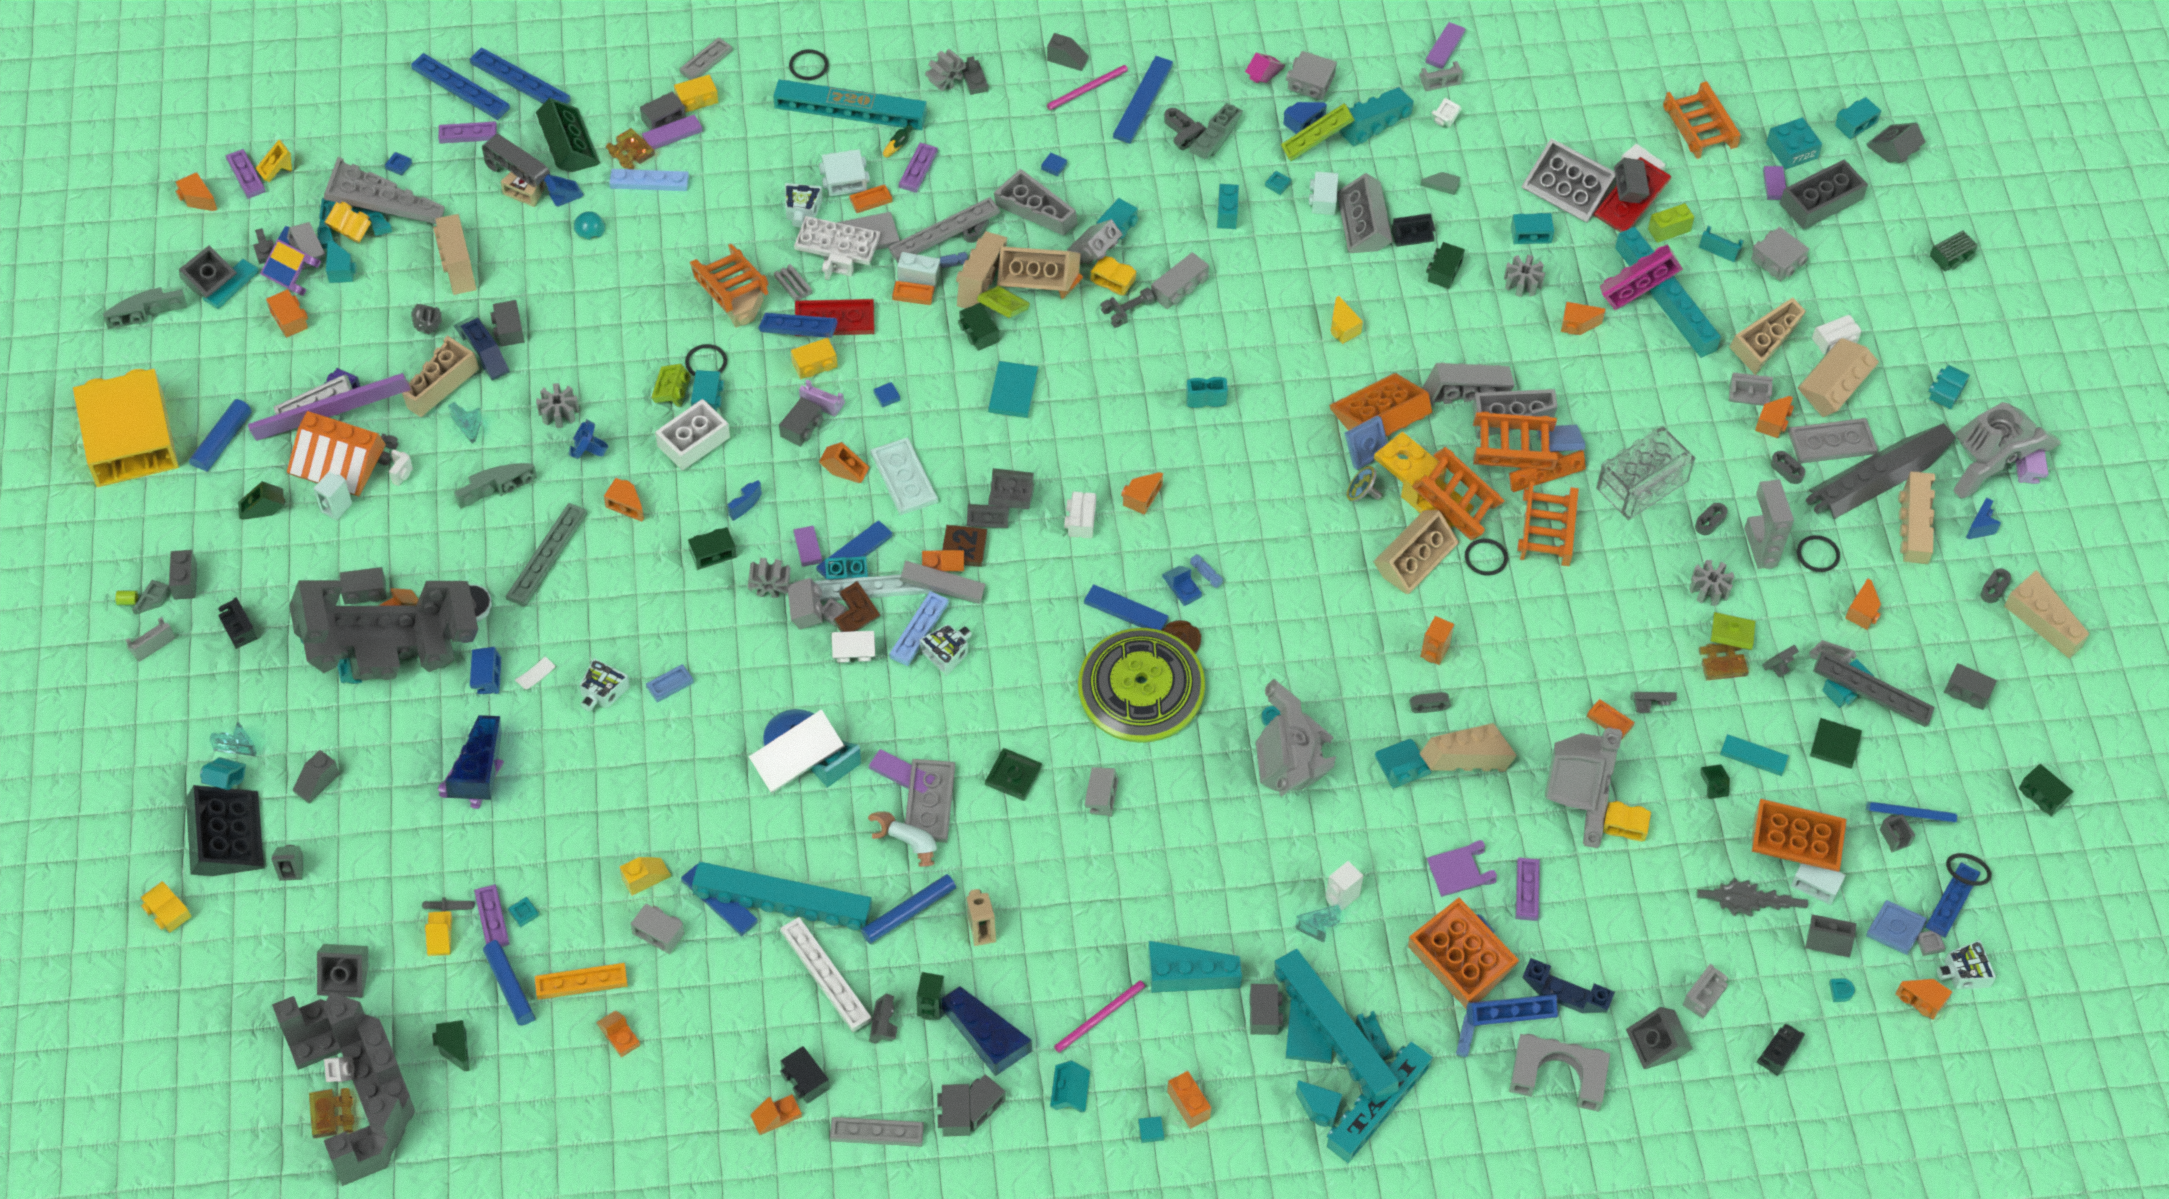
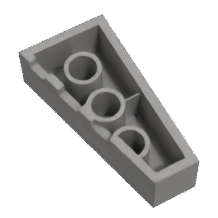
[994,169,1078,236]
[1422,363,1515,406]
[1472,389,1557,439]

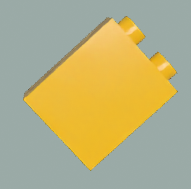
[73,368,179,487]

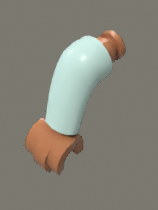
[868,811,937,867]

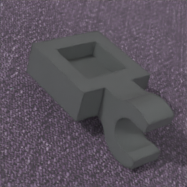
[253,228,274,264]

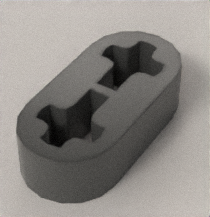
[1164,108,1195,133]
[1173,122,1207,150]
[963,219,989,243]
[1771,451,1805,484]
[1695,503,1728,535]
[1980,568,2011,603]
[1409,692,1451,713]

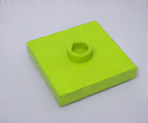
[977,286,1030,318]
[1710,612,1756,650]

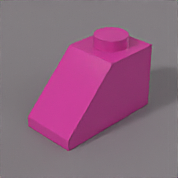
[1245,52,1285,83]

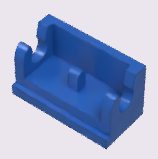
[470,647,501,694]

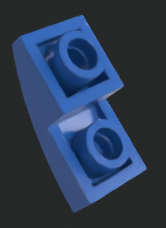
[727,480,762,521]

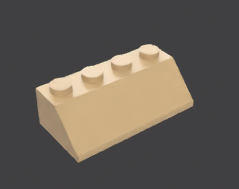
[997,247,1081,291]
[1798,338,1879,417]
[1373,510,1459,594]

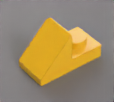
[256,140,292,182]
[425,911,452,956]

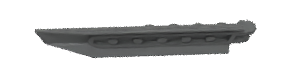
[1806,423,1956,519]

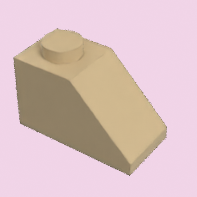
[727,288,763,328]

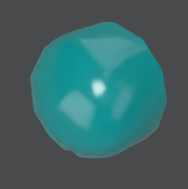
[574,211,606,240]

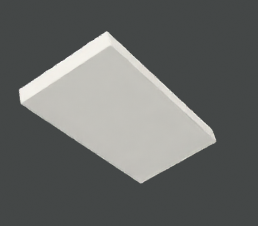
[794,216,880,266]
[749,709,845,793]

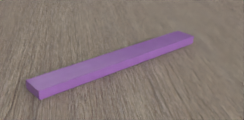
[248,373,411,441]

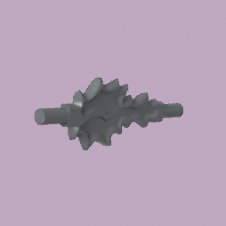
[1697,878,1808,917]

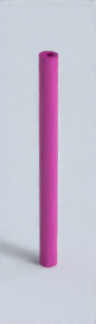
[1047,65,1128,111]
[1054,980,1145,1053]

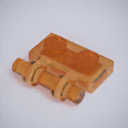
[606,128,655,170]
[1699,643,1749,681]
[309,1088,355,1138]

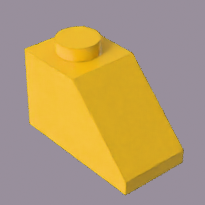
[1331,296,1363,344]
[619,857,671,896]

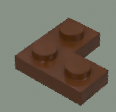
[833,581,880,632]

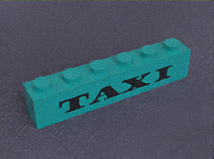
[1327,1041,1433,1164]

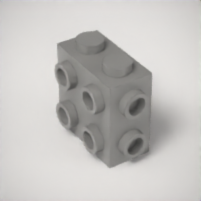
[1286,51,1337,100]
[1067,219,1123,264]
[1751,226,1809,281]

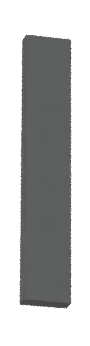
[1813,651,1935,727]

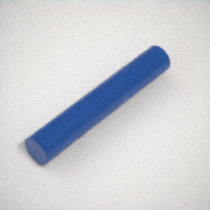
[861,874,956,944]

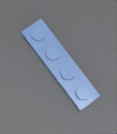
[610,169,689,191]
[889,591,949,666]

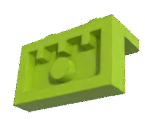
[651,364,691,407]

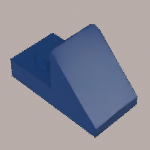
[544,174,584,207]
[1966,497,2001,539]
[1162,565,1202,606]

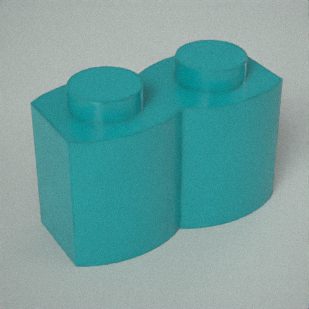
[1928,364,1970,409]
[1186,377,1228,408]
[200,757,246,790]

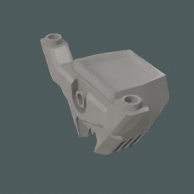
[1953,402,2061,498]
[1256,679,1336,797]
[1545,728,1622,848]

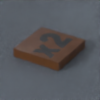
[942,524,987,567]

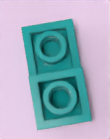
[825,556,868,580]

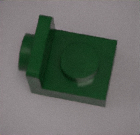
[1701,764,1730,799]

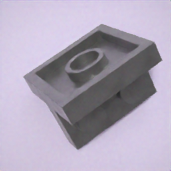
[988,468,1034,510]

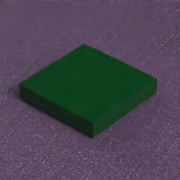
[1810,718,1862,769]
[985,748,1042,801]

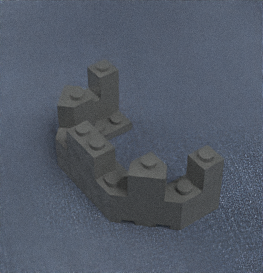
[289,580,478,680]
[272,992,415,1186]

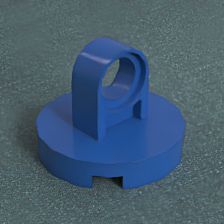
[568,419,609,459]

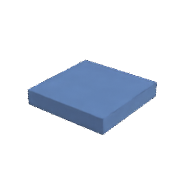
[1344,416,1388,470]
[1537,425,1585,452]
[1866,900,1927,955]

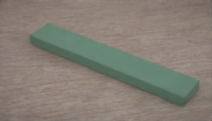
[506,503,587,607]

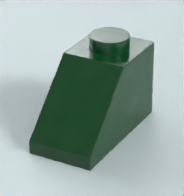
[238,481,285,520]
[432,1020,469,1072]

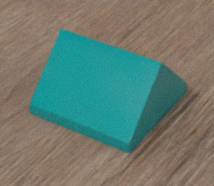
[810,740,861,788]

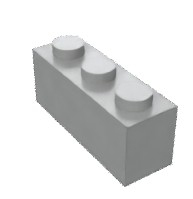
[1151,252,1209,309]

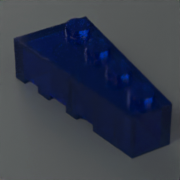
[445,715,502,800]
[942,986,1032,1076]

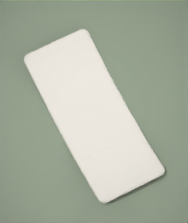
[515,657,556,689]

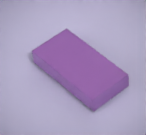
[1763,166,1786,200]
[793,526,822,567]

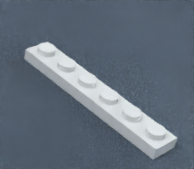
[780,917,872,1033]

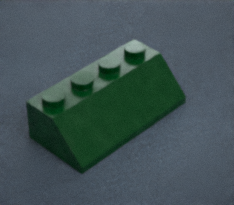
[536,97,600,172]

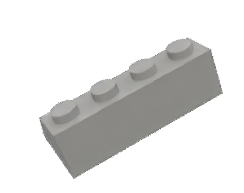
[1337,173,1393,253]

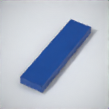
[758,313,838,338]
[816,520,893,580]
[1084,584,1168,631]
[1866,801,1958,822]
[1925,862,1981,938]
[681,864,758,937]

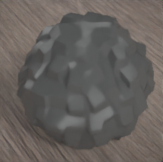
[411,304,442,334]

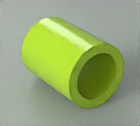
[115,590,138,605]

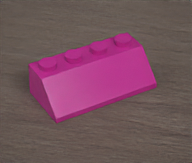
[1599,244,1683,310]

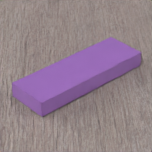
[1425,22,1466,69]
[642,114,703,151]
[438,121,497,144]
[899,142,938,193]
[225,149,266,199]
[869,749,935,793]
[1515,857,1540,921]
[474,884,510,947]

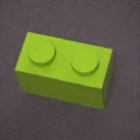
[1648,203,1695,243]

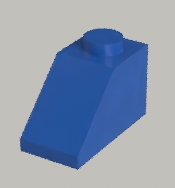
[1283,102,1327,134]

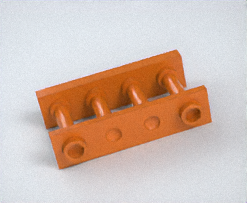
[1663,81,1741,159]
[690,244,769,313]
[1473,411,1558,470]
[1412,447,1505,540]
[1517,481,1579,567]

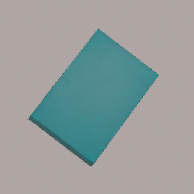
[988,361,1038,418]
[1285,998,1332,1064]

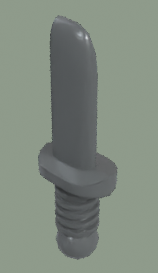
[422,897,474,912]

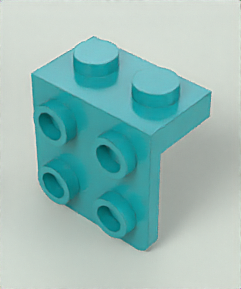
[1375,739,1432,789]

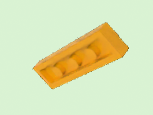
[535,963,628,1000]

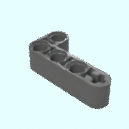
[482,134,550,187]

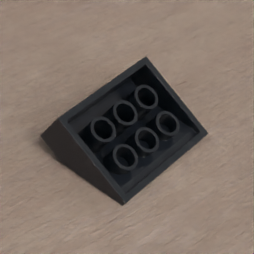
[186,785,264,876]

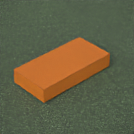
[849,184,892,214]
[892,281,935,305]
[1586,699,1635,740]

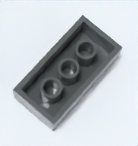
[1779,159,1868,229]

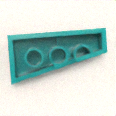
[1339,87,1414,147]
[1148,941,1242,993]

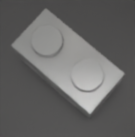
[788,578,824,630]
[631,903,685,954]

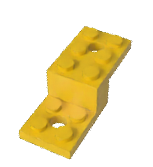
[1374,431,1474,529]

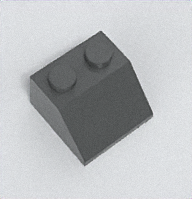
[1866,122,1926,163]
[179,245,237,299]
[317,944,368,998]
[1626,1007,1693,1069]

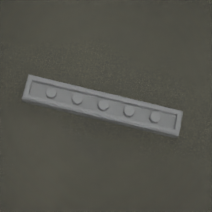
[888,197,1000,263]

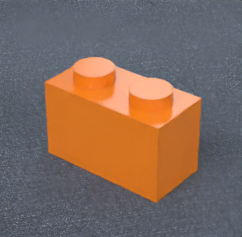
[266,289,308,338]
[1420,616,1454,665]
[1167,1071,1211,1129]

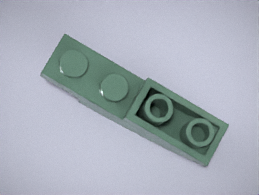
[1189,103,1243,159]
[103,287,187,329]
[454,463,537,509]

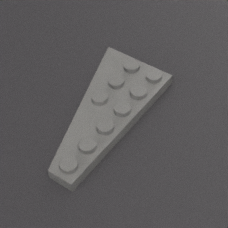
[324,157,445,224]

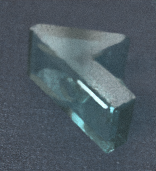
[448,402,482,443]
[209,722,257,756]
[1295,905,1341,942]

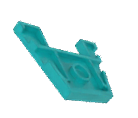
[317,198,392,249]

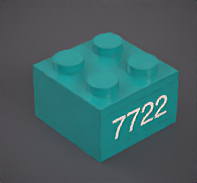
[1766,117,1822,170]

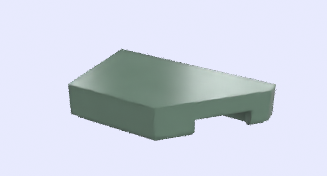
[1421,172,1460,195]
[132,580,171,615]

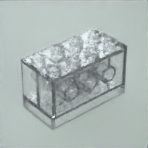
[1596,426,1696,521]

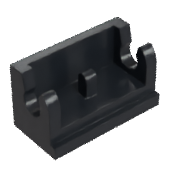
[1391,213,1435,247]
[218,597,257,649]
[1756,1024,1805,1076]

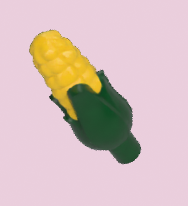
[883,124,913,158]

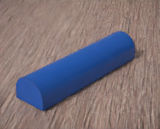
[189,399,252,472]
[483,939,536,1026]
[1466,994,1558,1026]

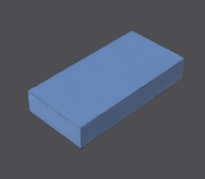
[646,664,694,703]

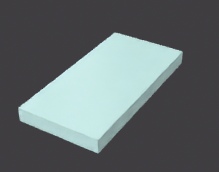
[870,437,938,516]

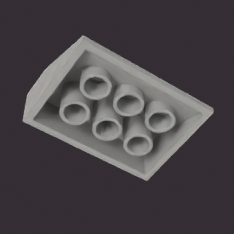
[1521,138,1616,223]

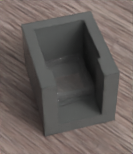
[1880,814,1915,853]

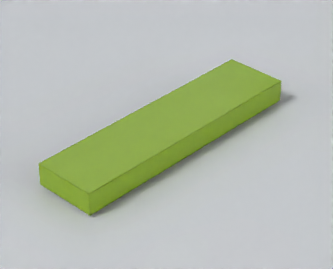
[1280,103,1355,161]

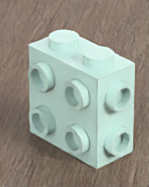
[819,149,870,196]

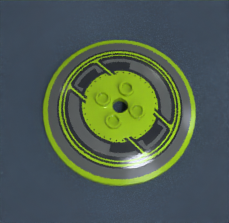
[1078,628,1205,743]

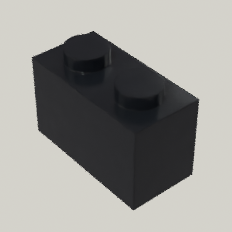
[780,1046,830,1104]

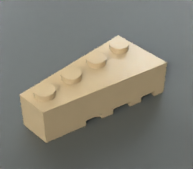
[433,214,477,295]
[956,231,1007,309]
[1729,297,1806,375]
[402,335,479,417]
[1898,471,1935,564]
[2004,570,2089,659]
[1420,723,1517,772]

